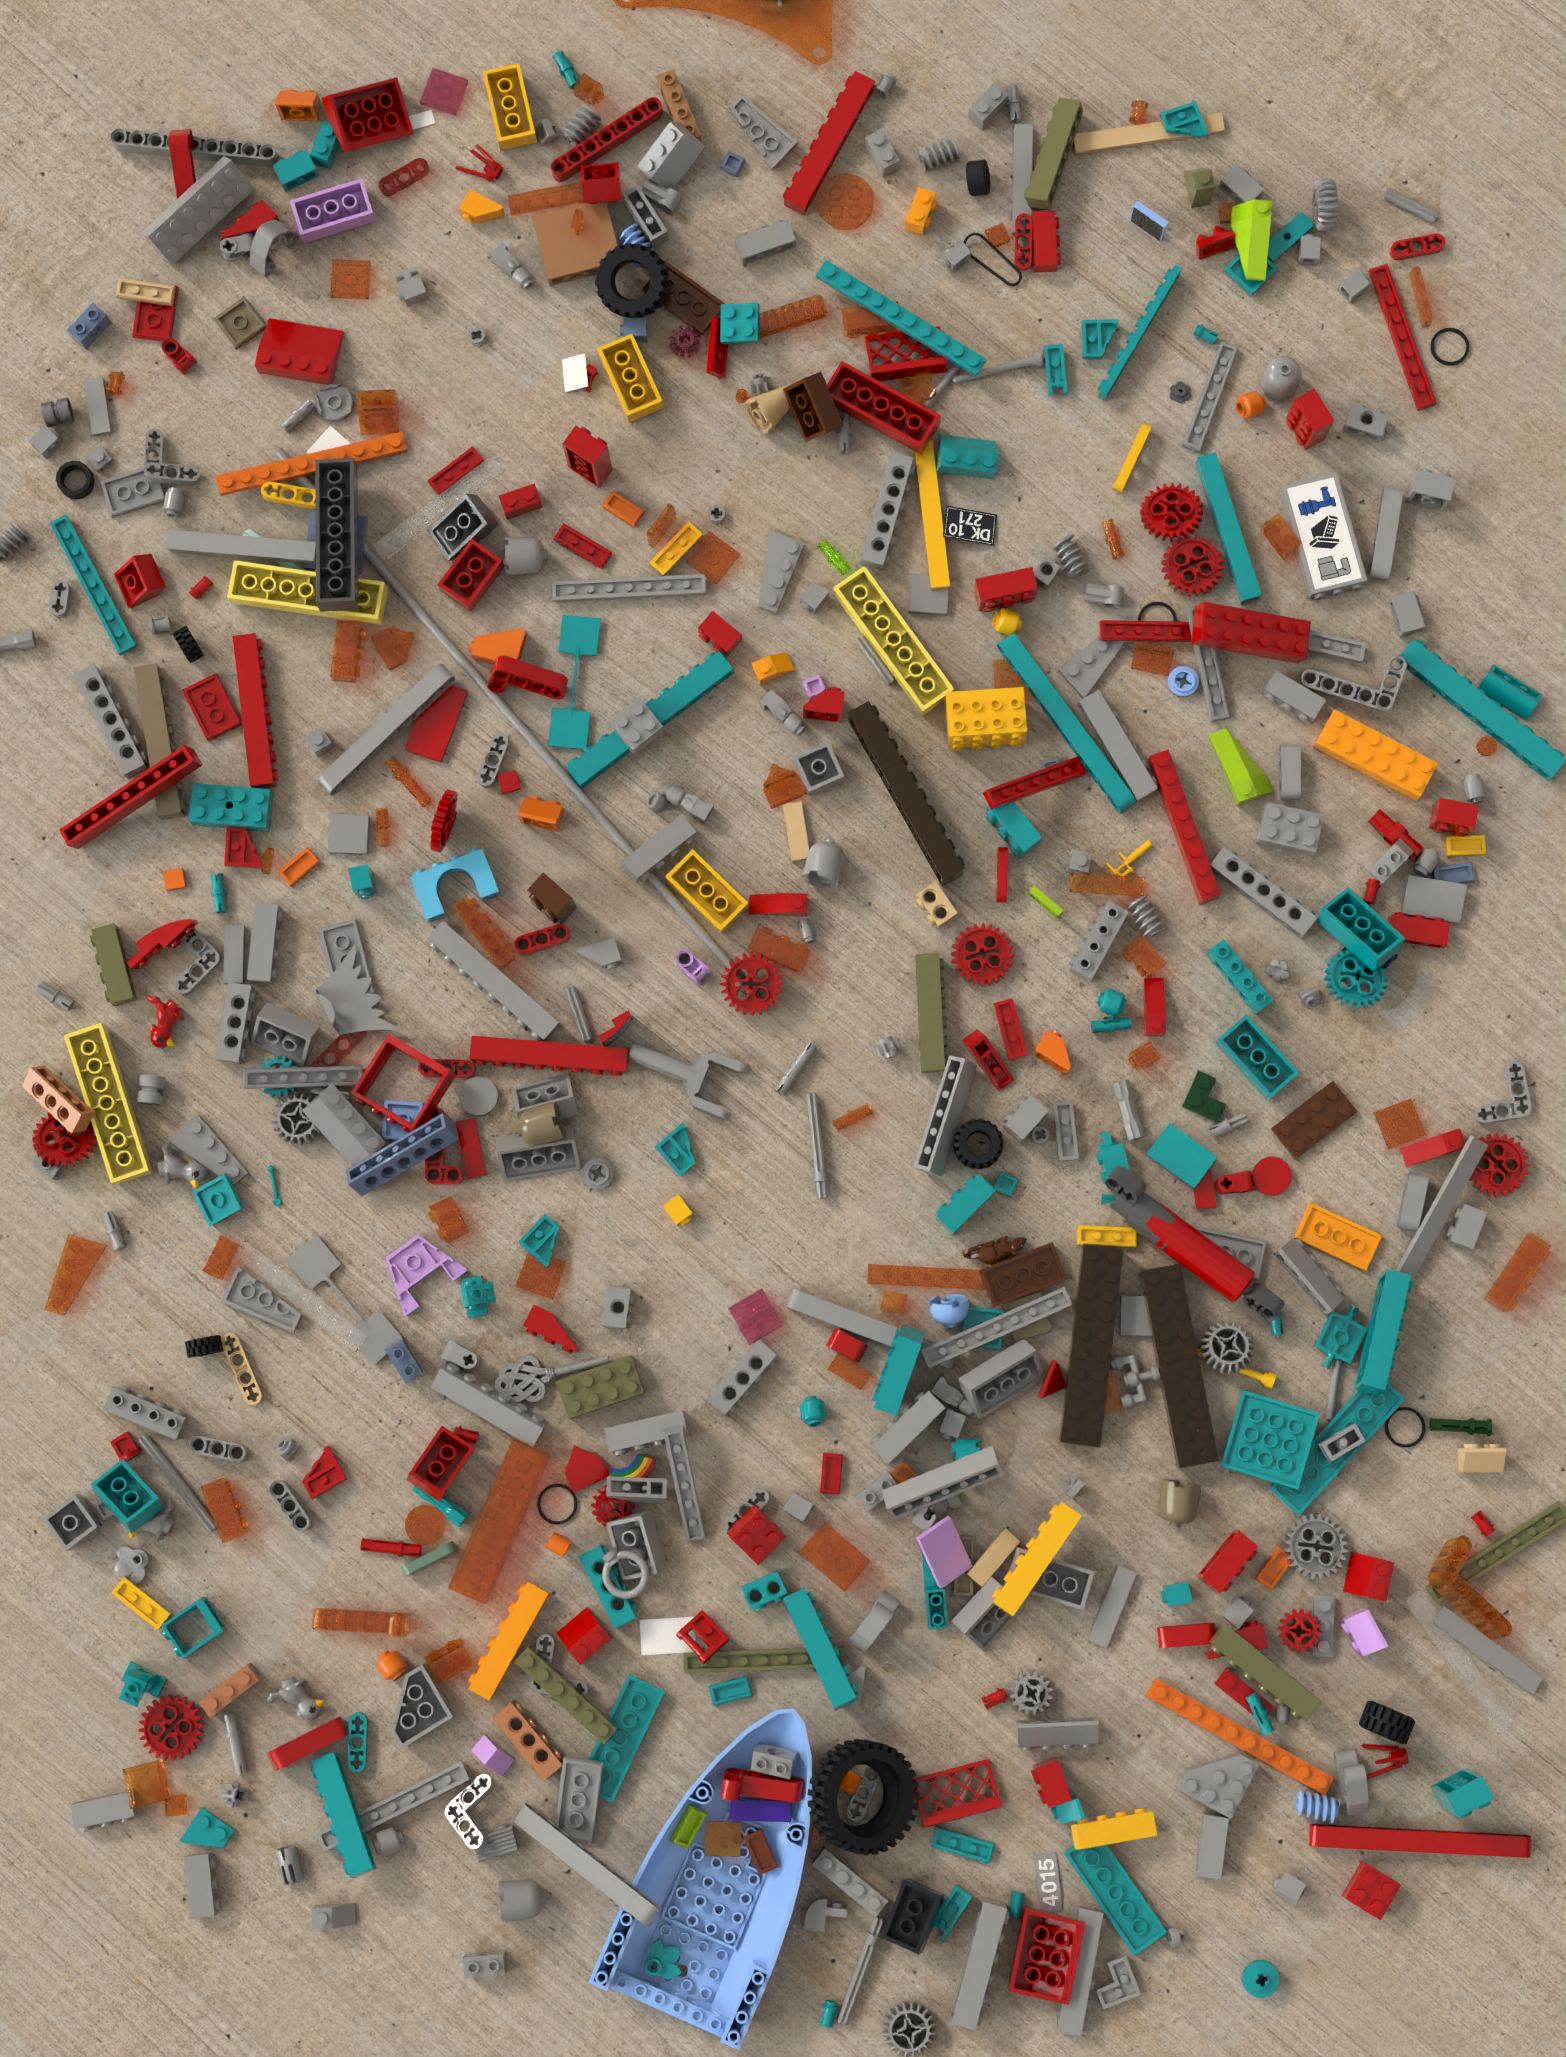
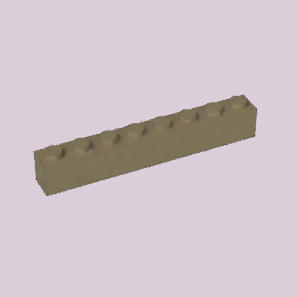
[134,663,187,820]

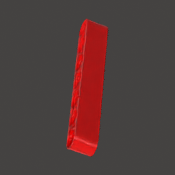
[551,97,662,182]

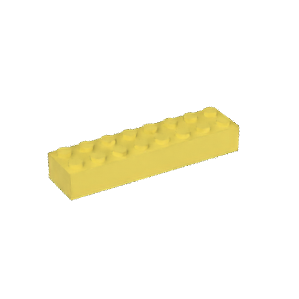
[227,560,388,625]
[833,566,954,716]
[64,1023,153,1185]

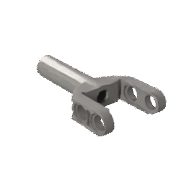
[628,1042,750,1121]

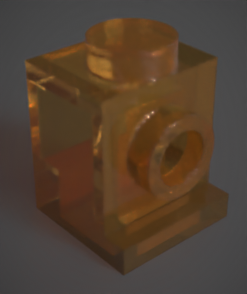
[573,73,604,106]

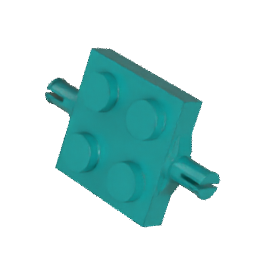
[1314,1305,1367,1369]

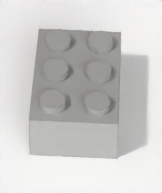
[1256,802,1324,857]

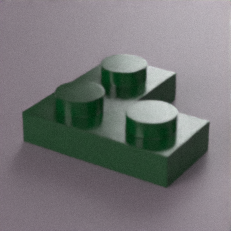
[1182,1070,1227,1123]

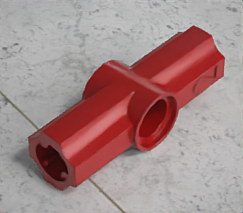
[1368,809,1423,861]

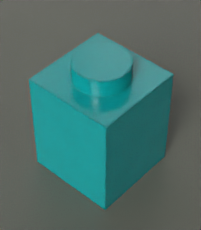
[1160,1581,1193,1607]

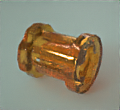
[1129,100,1148,125]
[105,371,125,396]

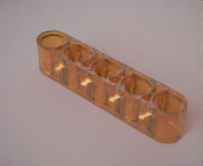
[741,295,828,344]

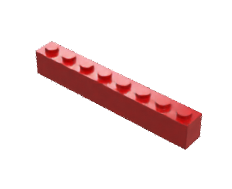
[783,71,875,215]
[232,633,279,789]
[59,745,202,849]
[1148,750,1221,905]
[469,1036,629,1077]

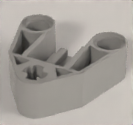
[250,219,299,277]
[848,1590,900,1653]
[1334,1749,1369,1816]

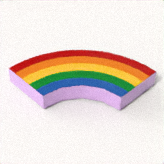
[611,1454,656,1478]

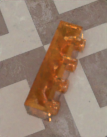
[451,895,516,971]
[1484,1233,1551,1312]

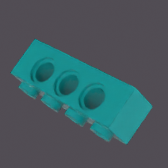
[1206,939,1273,1015]
[579,1545,638,1629]

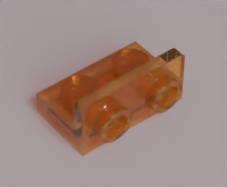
[1261,513,1301,560]
[1130,641,1175,676]
[1123,935,1167,980]
[425,1638,474,1685]

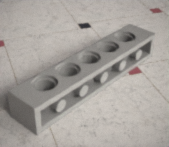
[861,452,916,570]
[73,664,149,779]
[1210,847,1317,939]

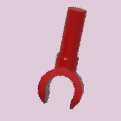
[585,364,597,393]

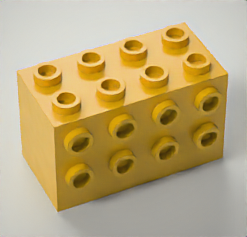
[945,687,1027,751]

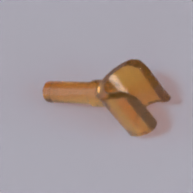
[736,389,750,403]

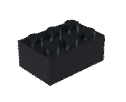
[881,1878,945,1954]

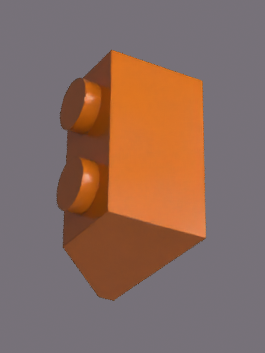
[275,89,320,122]
[518,796,564,832]
[1032,1030,1071,1075]

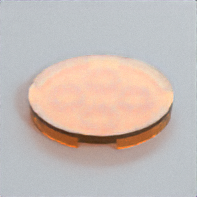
[817,174,874,230]

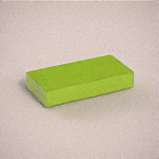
[1028,885,1063,918]
[670,1804,708,1849]

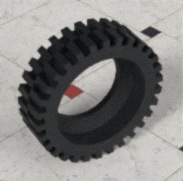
[807,1739,920,1855]

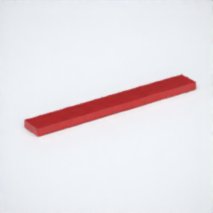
[1368,264,1437,411]

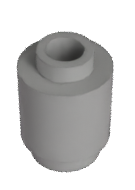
[163,488,185,518]
[1463,774,1486,804]
[1413,848,1440,878]

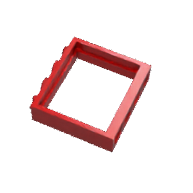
[351,1034,456,1133]

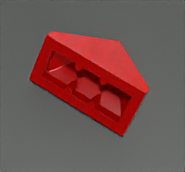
[1038,1360,1066,1398]

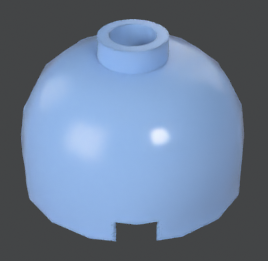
[929,1294,969,1328]

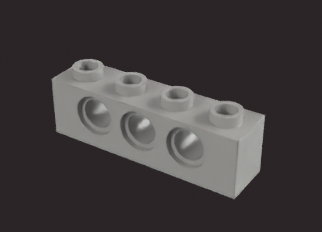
[215,982,257,1064]
[707,1339,777,1415]

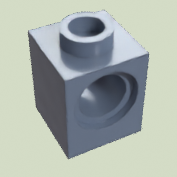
[620,317,647,343]

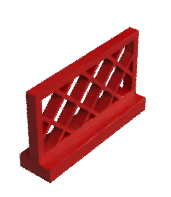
[865,326,947,381]
[912,1759,1002,1828]

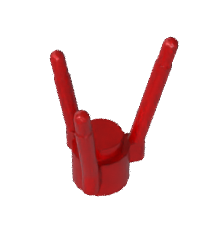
[455,144,503,182]
[1362,1744,1408,1779]

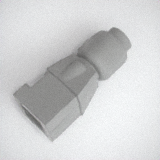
[489,242,534,290]
[759,689,806,735]
[663,785,714,824]
[930,1375,976,1418]

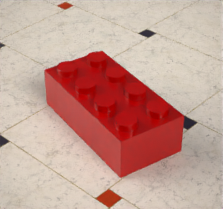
[562,425,613,488]

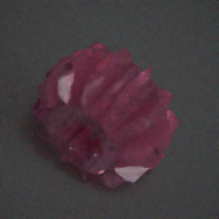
[669,325,701,358]

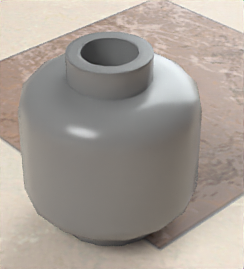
[372,1827,404,1857]

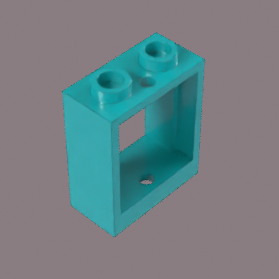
[161,1597,227,1659]

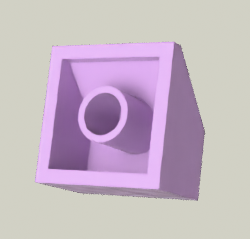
[1341,1608,1388,1656]

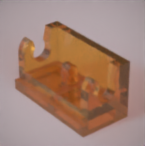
[202,1235,240,1280]

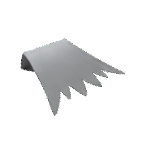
[316,944,399,1035]

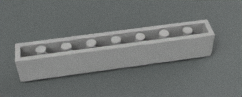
[427,921,561,1042]

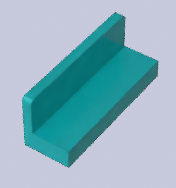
[1478,664,1542,719]

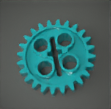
[1324,949,1389,1010]

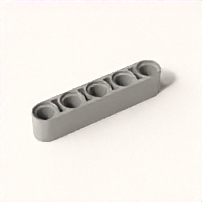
[1369,486,1403,580]

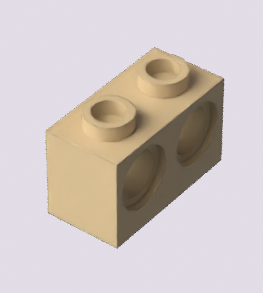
[915,881,958,929]

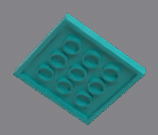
[1220,1390,1320,1490]

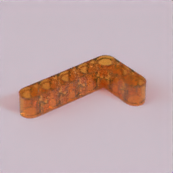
[1428,1535,1512,1640]
[312,1608,411,1637]

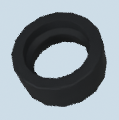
[56,461,95,500]

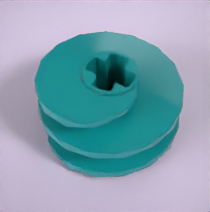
[1241,1960,1280,1998]

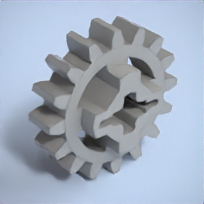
[1009,1670,1053,1715]

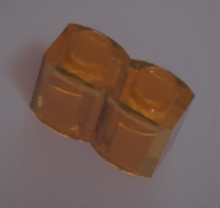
[428,1196,469,1243]

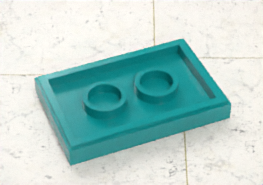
[1146,1123,1218,1189]

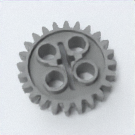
[1282,1514,1348,1579]

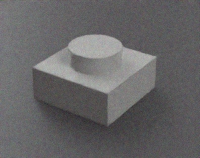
[86,445,113,472]

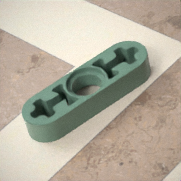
[401,1541,457,1576]

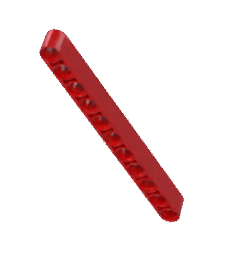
[1309,1824,1531,1858]

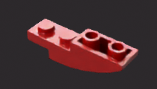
[126,919,198,969]

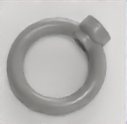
[602,1547,649,1599]

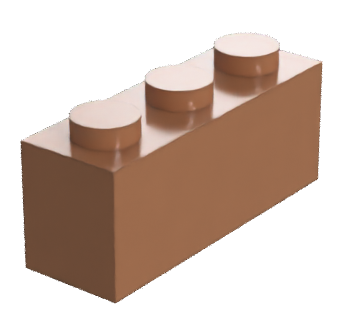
[198,1663,262,1718]

